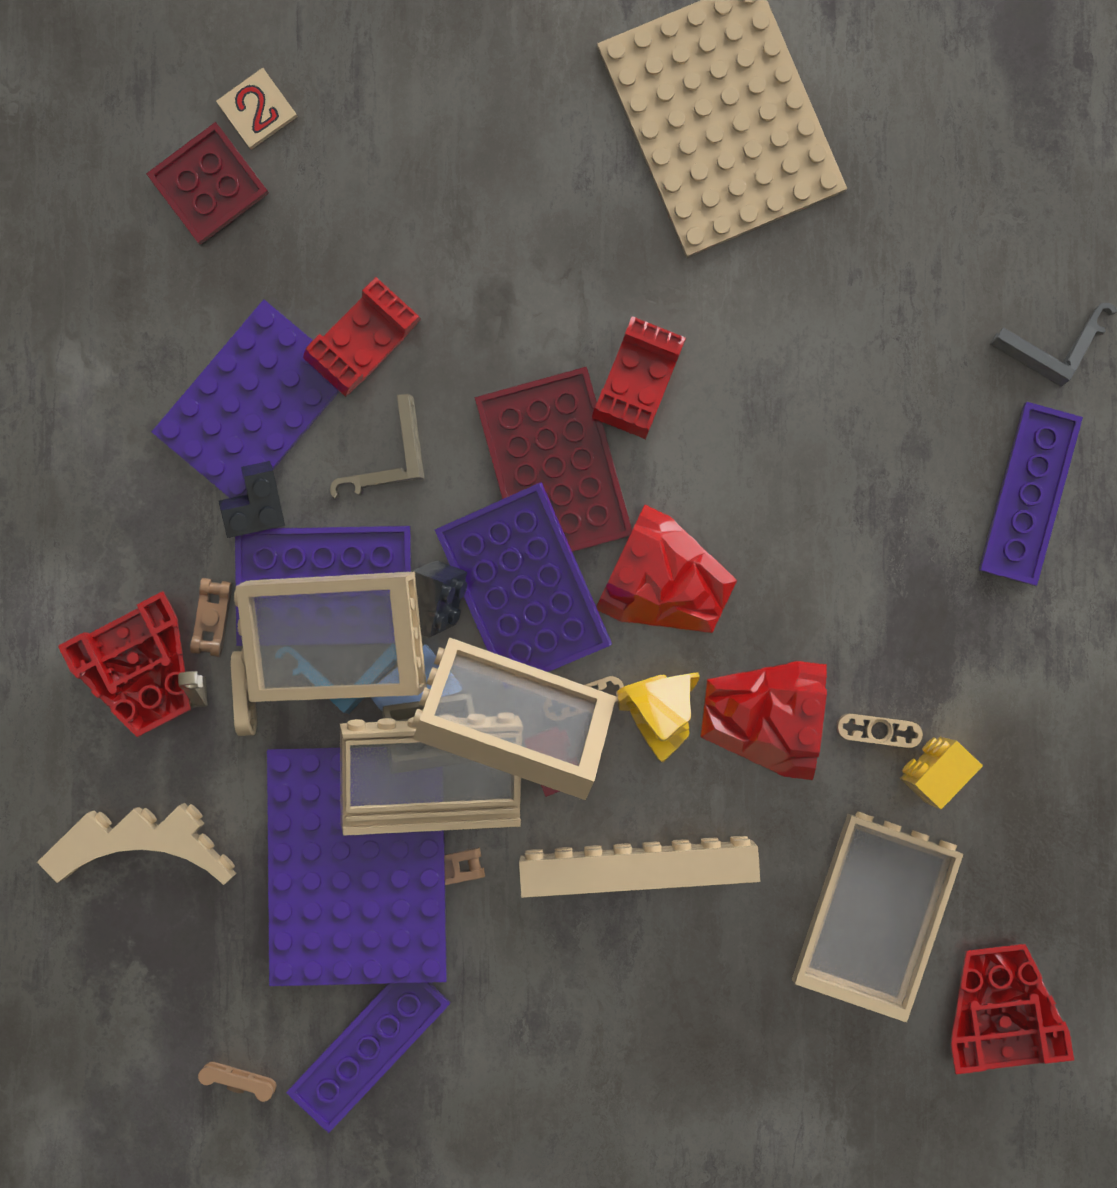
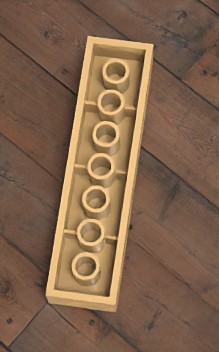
[519,836,760,898]

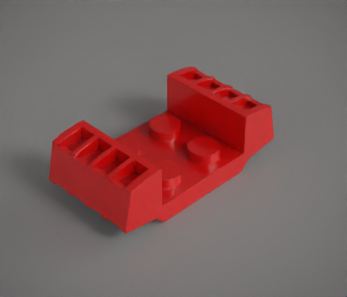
[303,277,421,397]
[591,316,686,440]

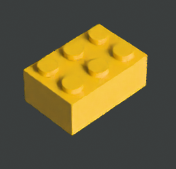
[900,737,983,809]

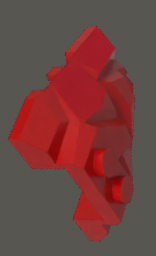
[596,505,737,633]
[58,591,191,737]
[700,661,827,780]
[950,944,1074,1075]

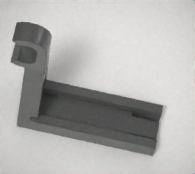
[990,303,1117,387]

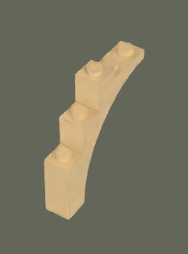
[37,803,237,885]

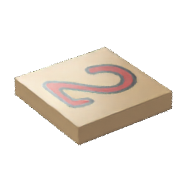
[216,68,298,150]

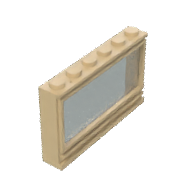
[340,713,523,836]

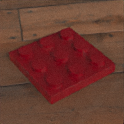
[146,122,269,245]

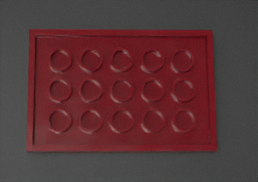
[474,366,632,552]

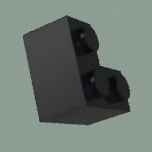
[218,461,285,538]

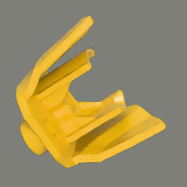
[617,672,700,762]

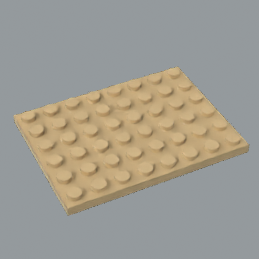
[597,0,847,258]

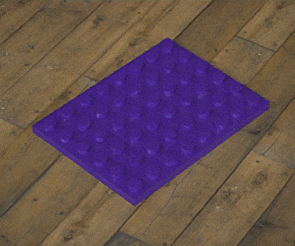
[267,747,447,986]

